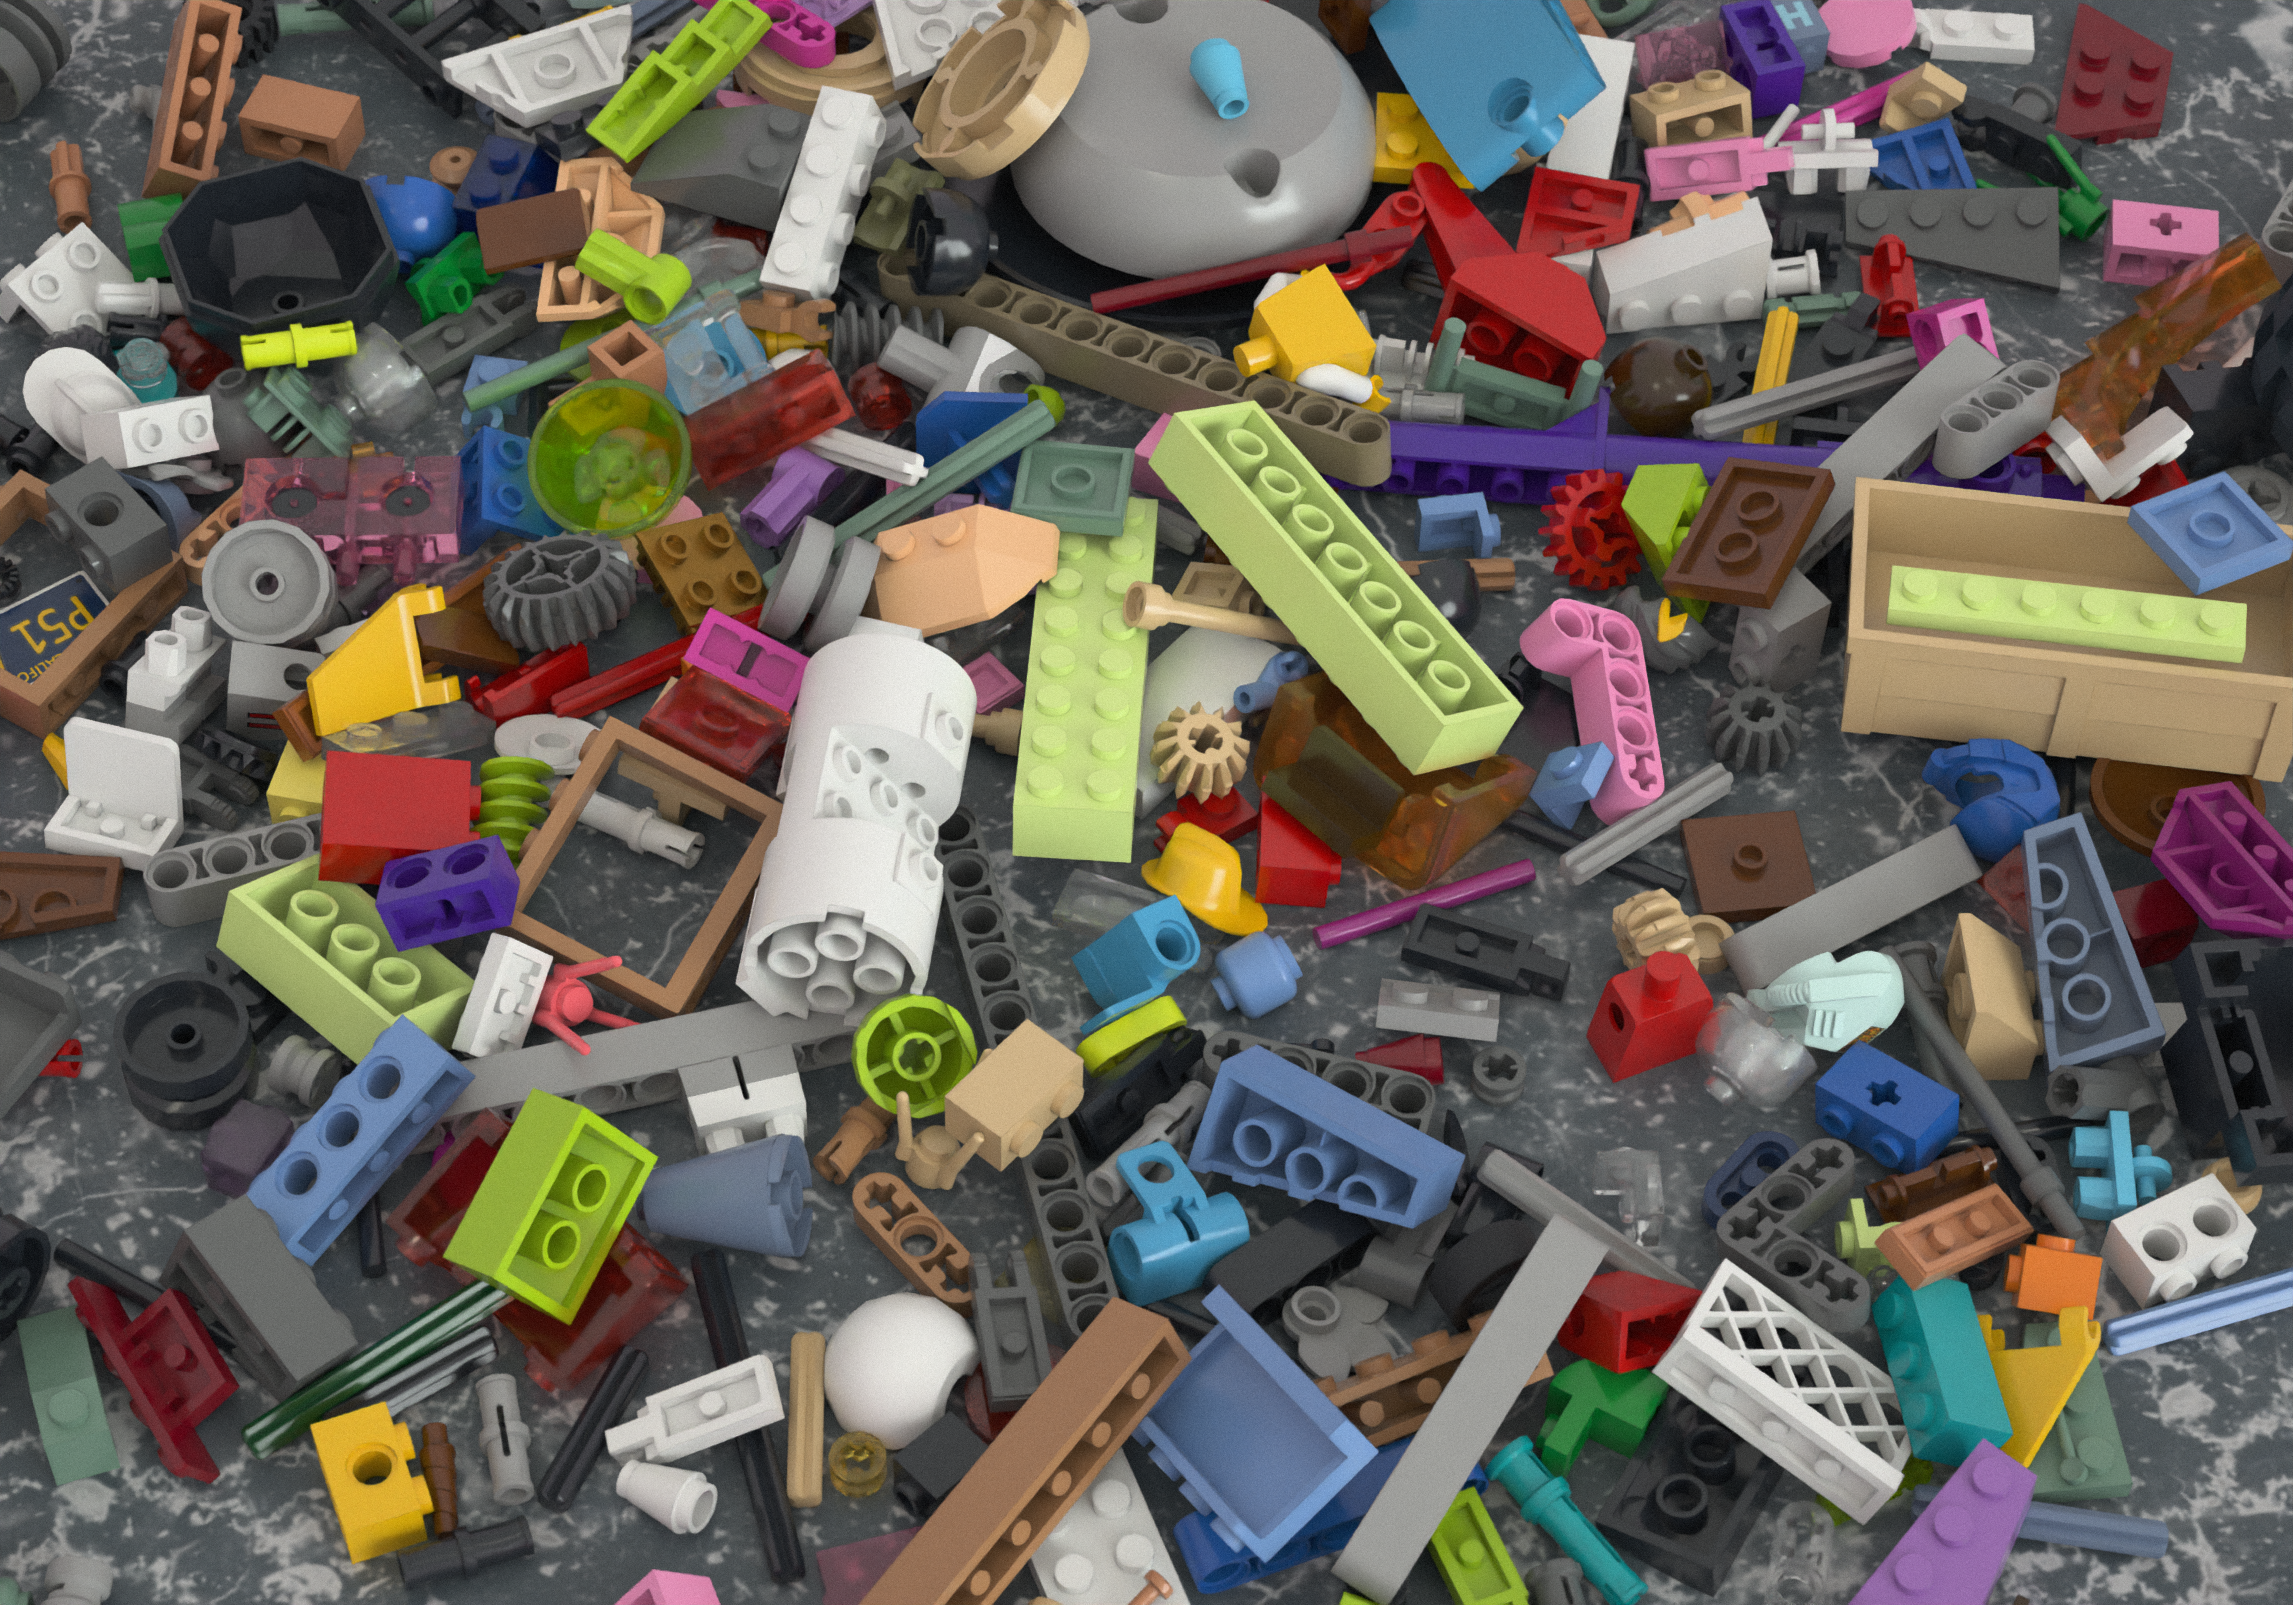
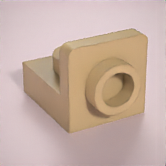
[1879,61,1967,134]
[1172,561,1265,616]

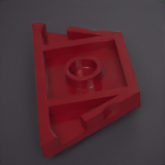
[2054,3,2174,145]

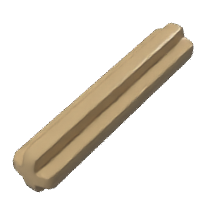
[786,1332,826,1508]

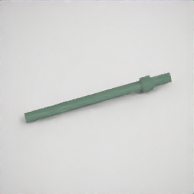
[461,269,764,413]

